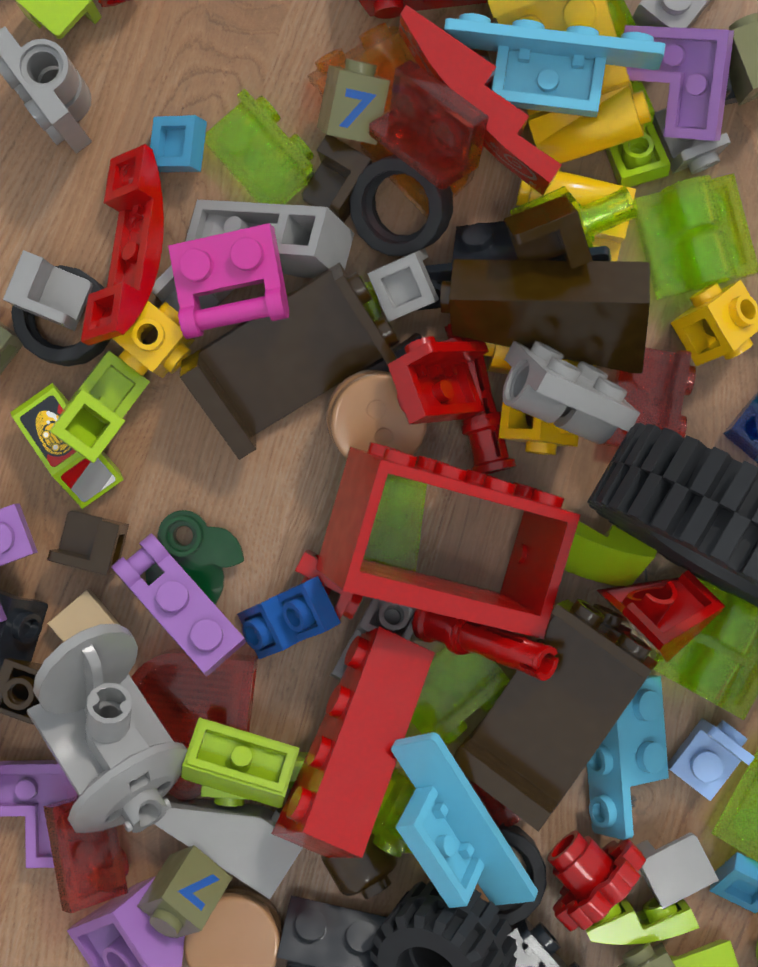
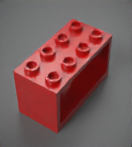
[316,442,581,639]

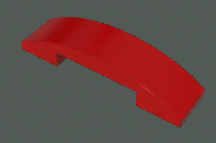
[81,144,164,346]

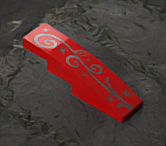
[399,5,562,196]

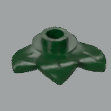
[145,510,244,605]

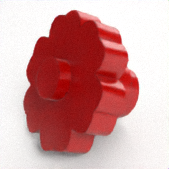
[547,830,646,932]

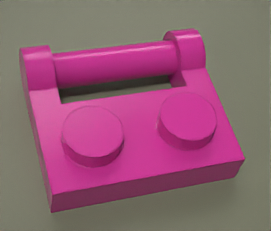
[168,223,289,339]

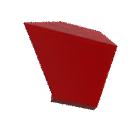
[596,570,726,663]

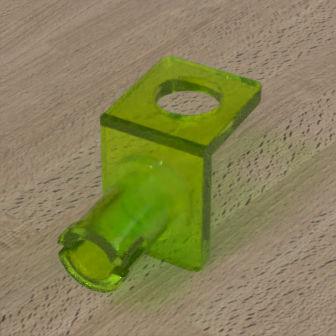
[510,186,638,248]

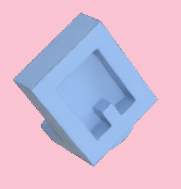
[668,718,755,801]

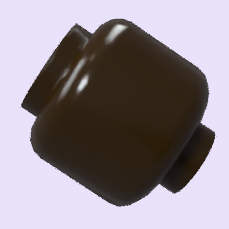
[321,823,398,900]

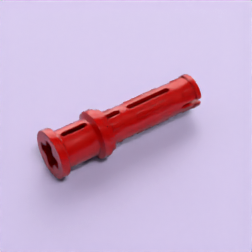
[444,323,517,474]
[412,609,559,681]

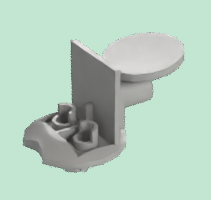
[27,624,188,833]

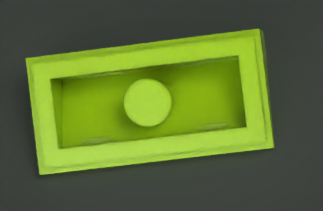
[181,717,300,808]

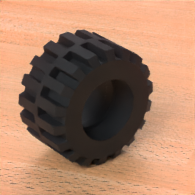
[370,880,517,967]

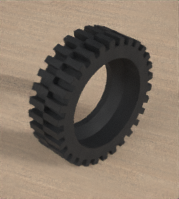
[587,423,758,609]

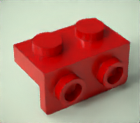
[387,336,489,425]

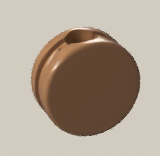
[326,370,427,459]
[184,886,282,967]

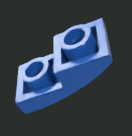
[237,576,341,659]

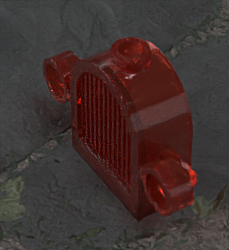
[131,609,259,800]

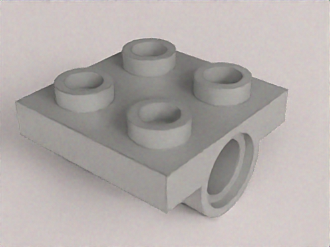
[0,26,92,154]
[502,341,640,444]

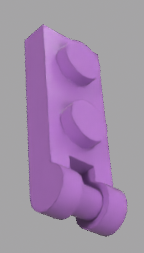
[111,533,246,677]

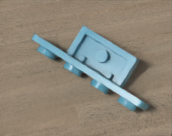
[444,13,666,118]
[587,675,669,840]
[391,732,538,908]

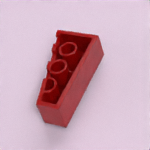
[271,626,435,858]

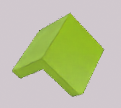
[14,0,102,39]

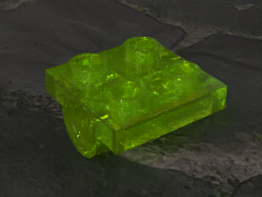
[632,173,758,300]
[653,579,758,720]

